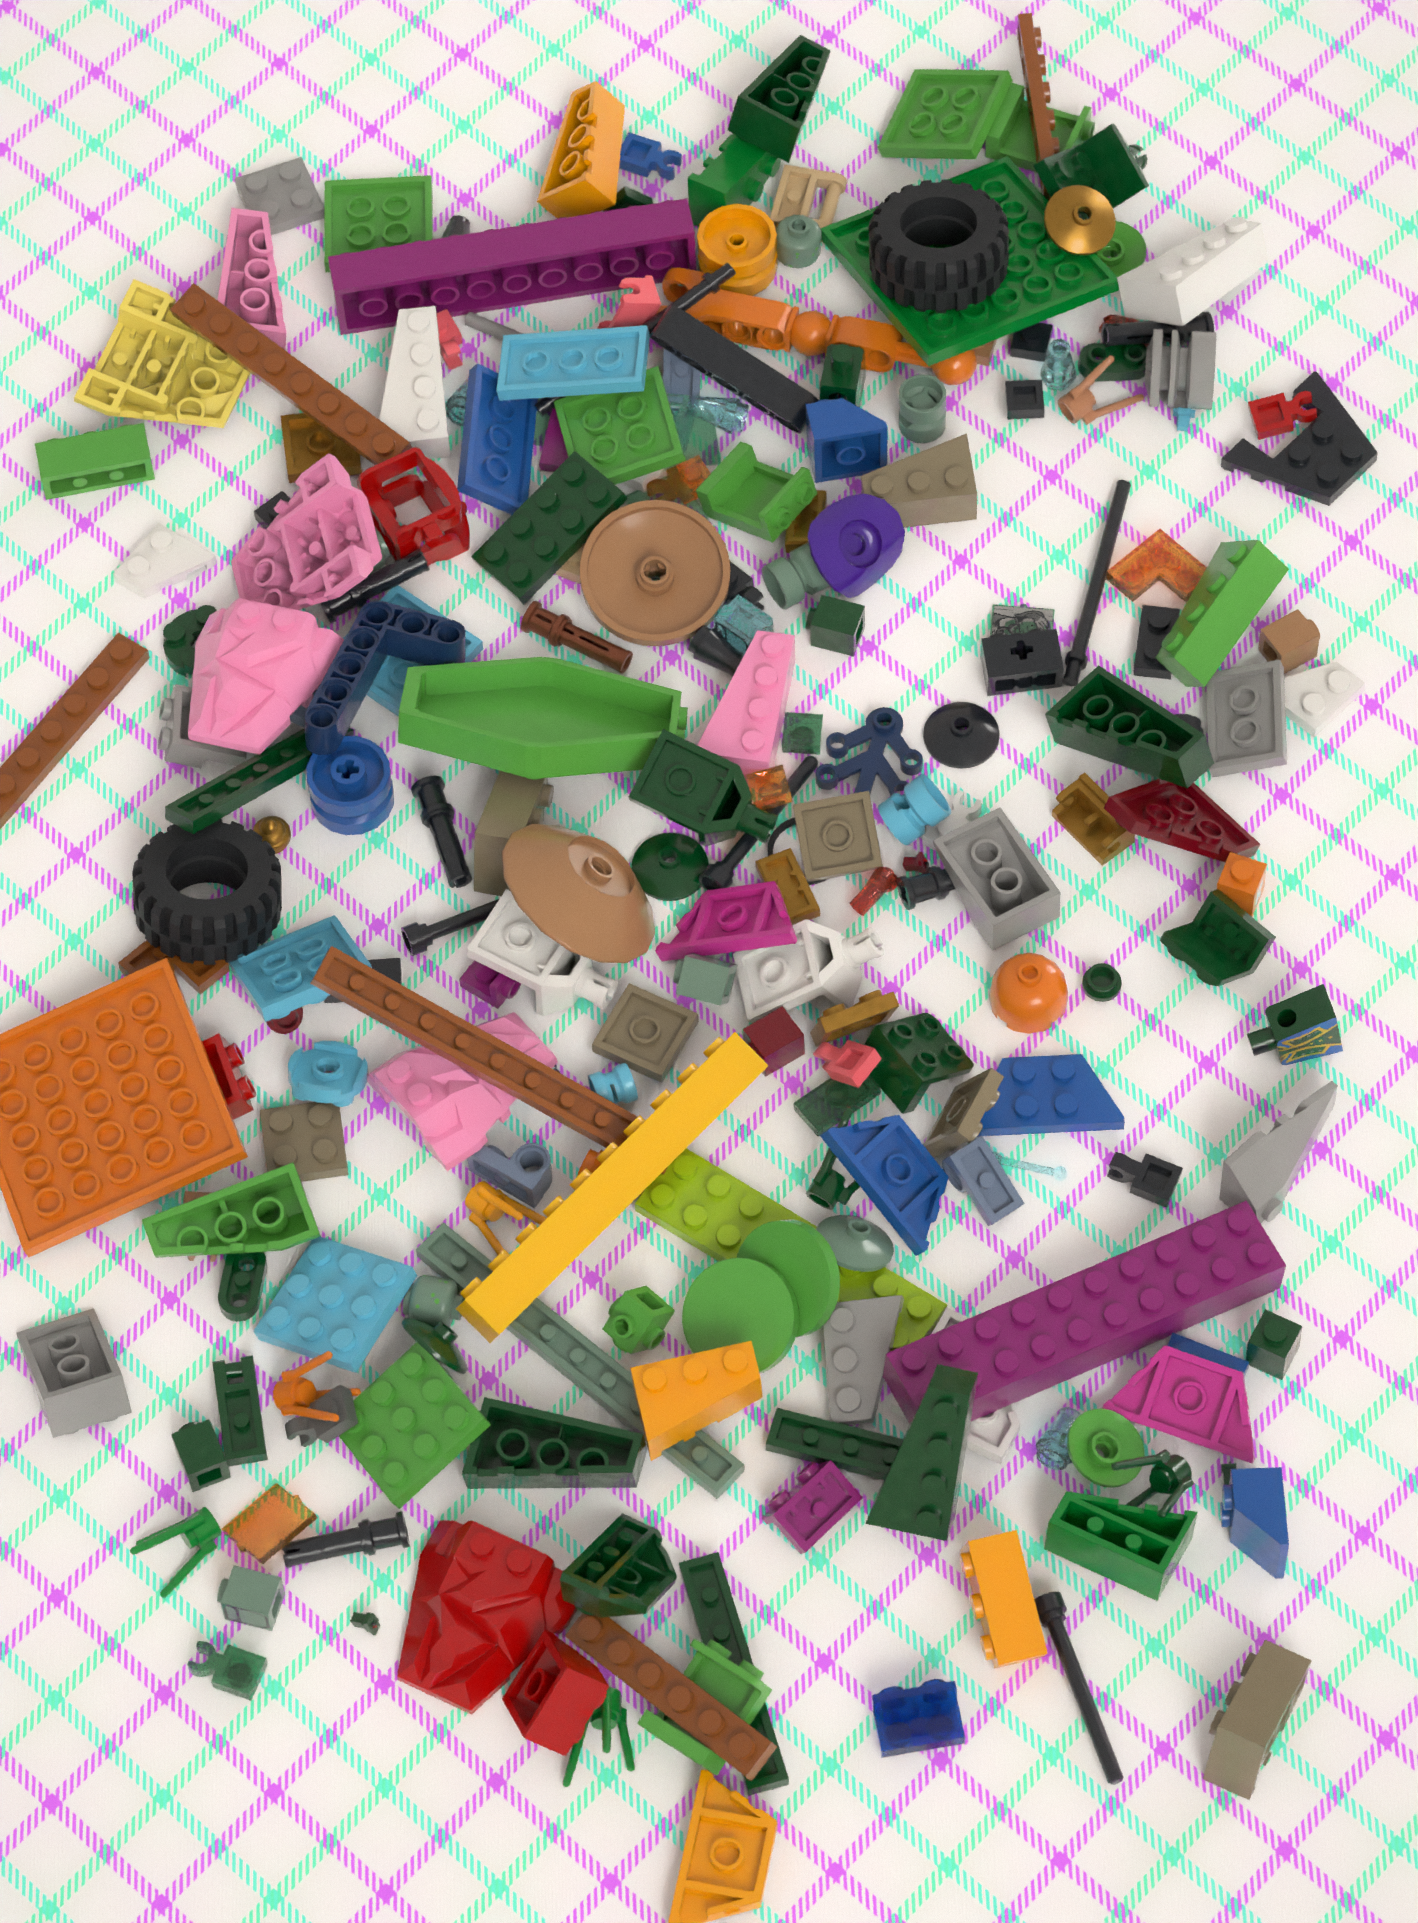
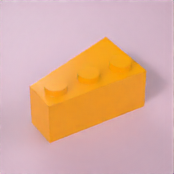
[630,1341,763,1461]
[959,1530,1048,1669]

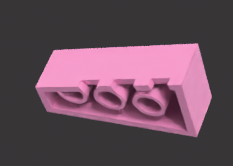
[217,208,287,350]
[697,630,796,787]

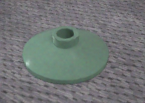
[816,1215,894,1272]

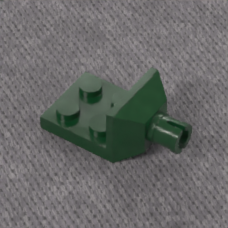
[1033,123,1149,220]
[628,729,778,847]

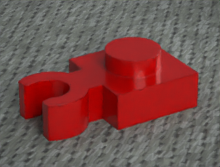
[1248,391,1317,440]

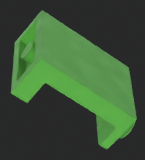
[986,83,1095,172]
[696,441,817,543]
[637,1638,772,1776]

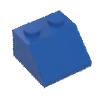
[806,398,888,483]
[1220,1467,1289,1579]

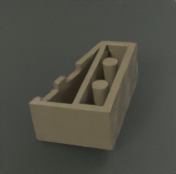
[861,433,977,528]
[474,771,554,896]

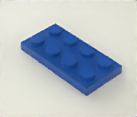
[457,363,538,515]

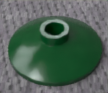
[631,833,709,901]
[401,1318,468,1374]

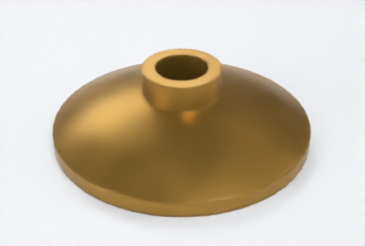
[1044,185,1116,255]

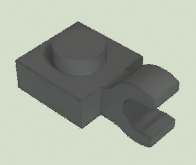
[284,1384,358,1447]

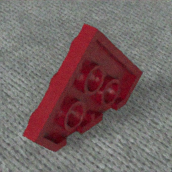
[1104,779,1261,863]

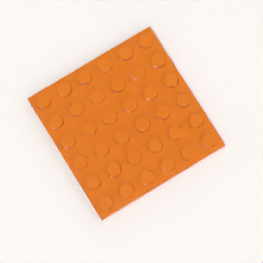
[0,958,248,1257]

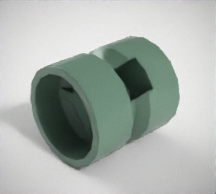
[899,374,946,443]
[761,542,829,610]

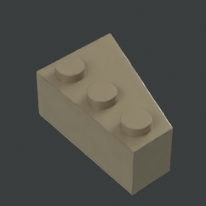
[1203,1640,1312,1800]

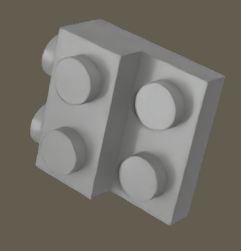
[158,684,247,769]

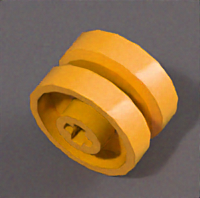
[697,204,778,296]

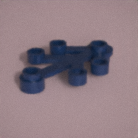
[815,707,923,796]

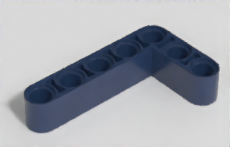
[304,601,466,755]

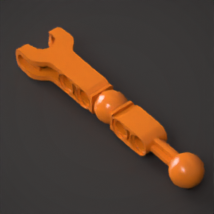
[656,268,977,386]

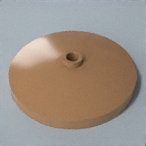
[580,500,730,646]

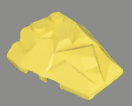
[74,279,251,428]

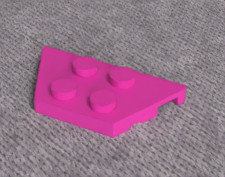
[655,881,797,962]
[1102,1345,1255,1464]

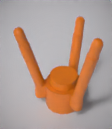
[273,1351,361,1422]

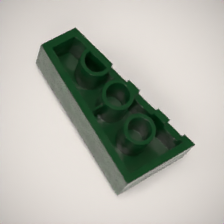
[727,35,831,163]
[1045,665,1214,788]
[865,1364,978,1541]
[462,1397,648,1489]

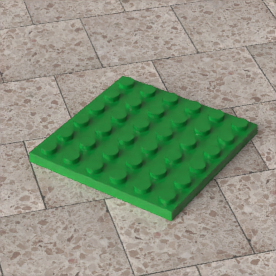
[820,156,1119,366]

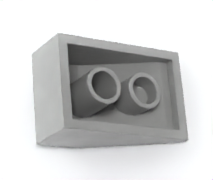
[933,807,1061,951]
[16,1308,132,1438]

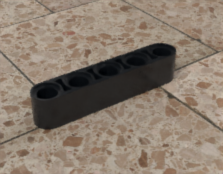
[649,304,819,434]

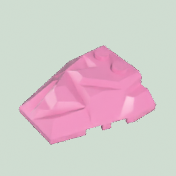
[231,453,383,610]
[188,598,344,755]
[367,1012,558,1172]

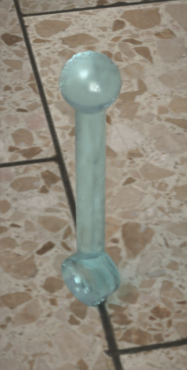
[992,1151,1068,1181]

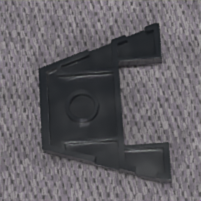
[1221,371,1378,506]

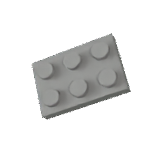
[1206,660,1287,778]

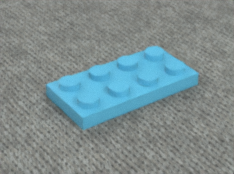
[497,325,650,401]

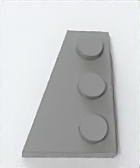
[823,1295,904,1425]

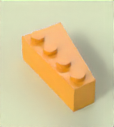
[537,81,625,218]

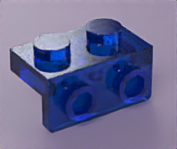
[872,1679,965,1758]

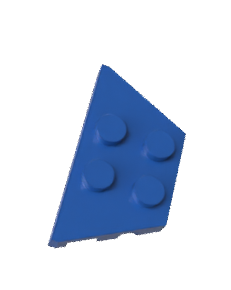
[977,1054,1125,1137]
[819,1115,949,1256]

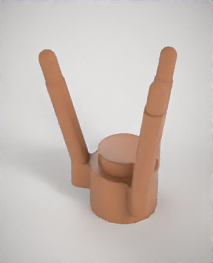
[1057,355,1144,425]

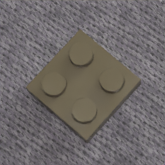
[793,791,883,882]
[592,983,699,1083]
[923,1068,1004,1158]
[260,1102,349,1182]

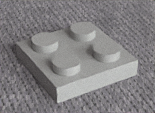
[234,157,324,235]

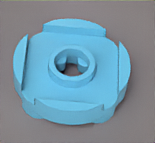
[288,1041,368,1107]

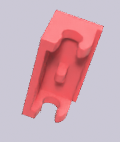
[597,275,661,329]

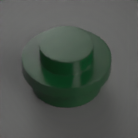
[1082,963,1122,1002]

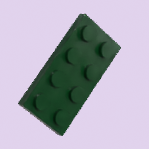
[471,451,628,605]

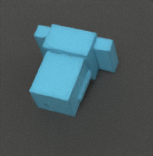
[1173,407,1196,431]

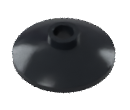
[923,702,1000,769]

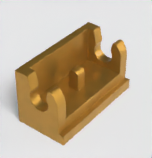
[1052,772,1135,866]

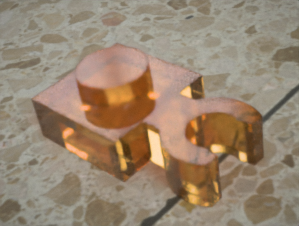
[646,455,711,505]

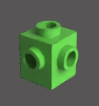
[602,1285,675,1354]

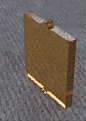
[222,1483,317,1565]

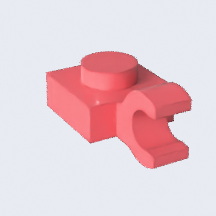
[437,309,463,370]
[813,1040,882,1088]

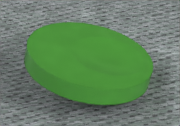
[736,1219,840,1338]
[682,1258,799,1374]

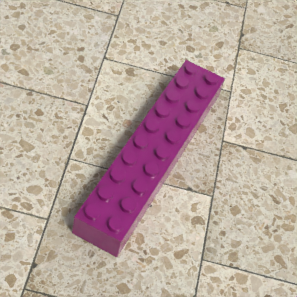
[328,198,697,335]
[883,1200,1286,1424]

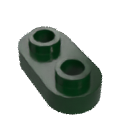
[1077,343,1148,382]
[218,1252,267,1322]

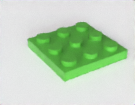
[877,69,1013,160]
[324,175,433,272]
[554,366,686,485]
[339,1342,491,1509]

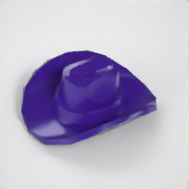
[808,494,905,598]

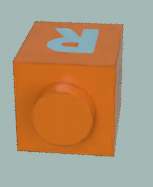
[1217,852,1267,917]

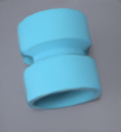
[878,774,951,846]

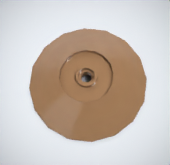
[502,824,655,963]

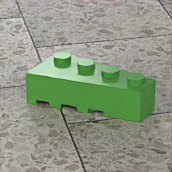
[1156,540,1289,687]

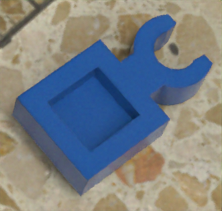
[619,132,682,180]

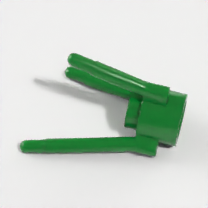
[130,1507,222,1598]
[562,1687,635,1787]

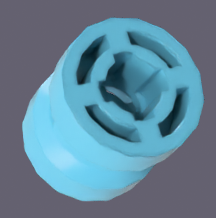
[588,1063,638,1104]

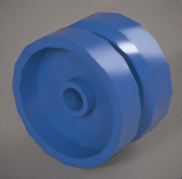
[306,736,394,835]

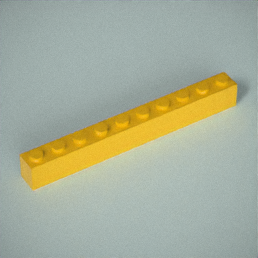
[456,1032,769,1343]

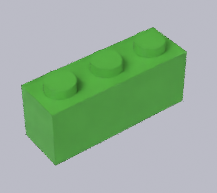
[35,423,155,500]

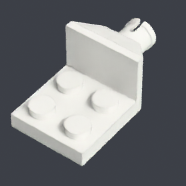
[466,889,618,1016]
[733,919,884,1023]

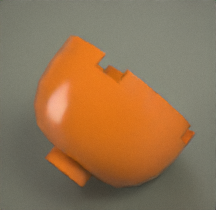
[989,953,1068,1034]

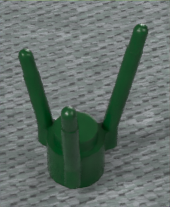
[805,1107,860,1210]
[1111,1449,1194,1518]

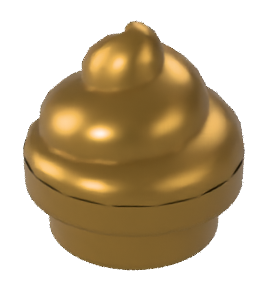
[253,816,291,854]

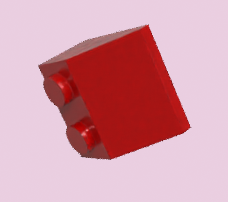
[502,1630,609,1757]

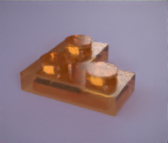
[1106,529,1207,603]

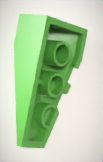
[142,1163,320,1258]

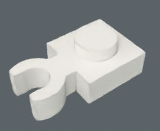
[922,790,982,851]

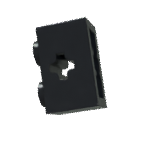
[980,628,1064,696]

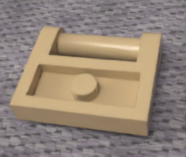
[770,164,848,242]

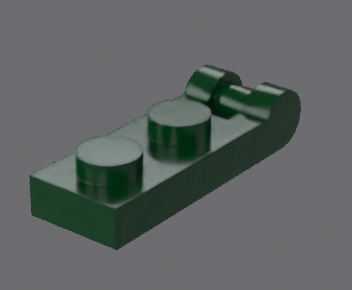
[212,1355,268,1467]

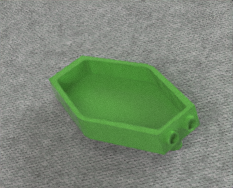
[398,657,688,780]

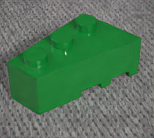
[687,133,781,227]
[1044,1491,1198,1601]

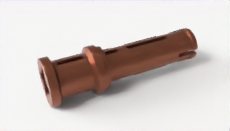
[520,600,633,674]

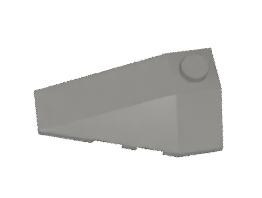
[1219,1081,1338,1223]

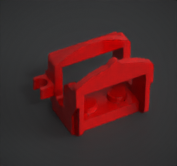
[357,447,470,565]

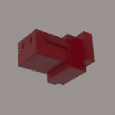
[902,852,929,873]

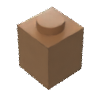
[1258,609,1320,674]

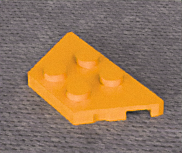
[668,1769,778,1923]

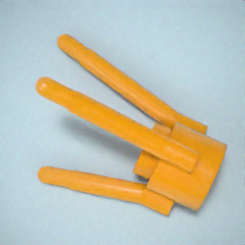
[464,1181,547,1255]

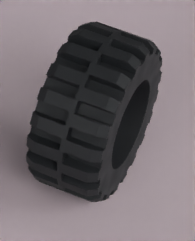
[869,179,1009,313]
[132,819,282,965]

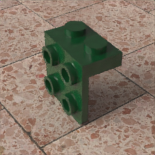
[1160,889,1276,986]
[864,1013,974,1114]

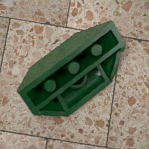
[560,1513,677,1618]

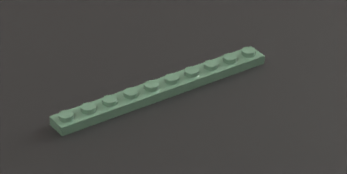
[416,1222,745,1499]

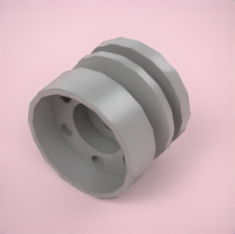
[1145,329,1217,410]

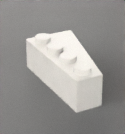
[1117,217,1269,326]
[379,306,451,459]

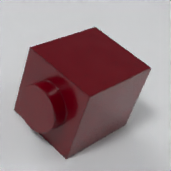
[743,1006,805,1077]

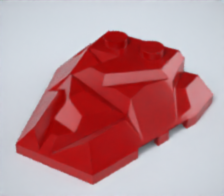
[397,1520,577,1715]

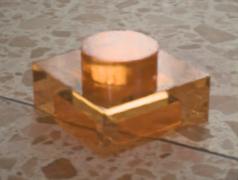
[746,764,793,810]

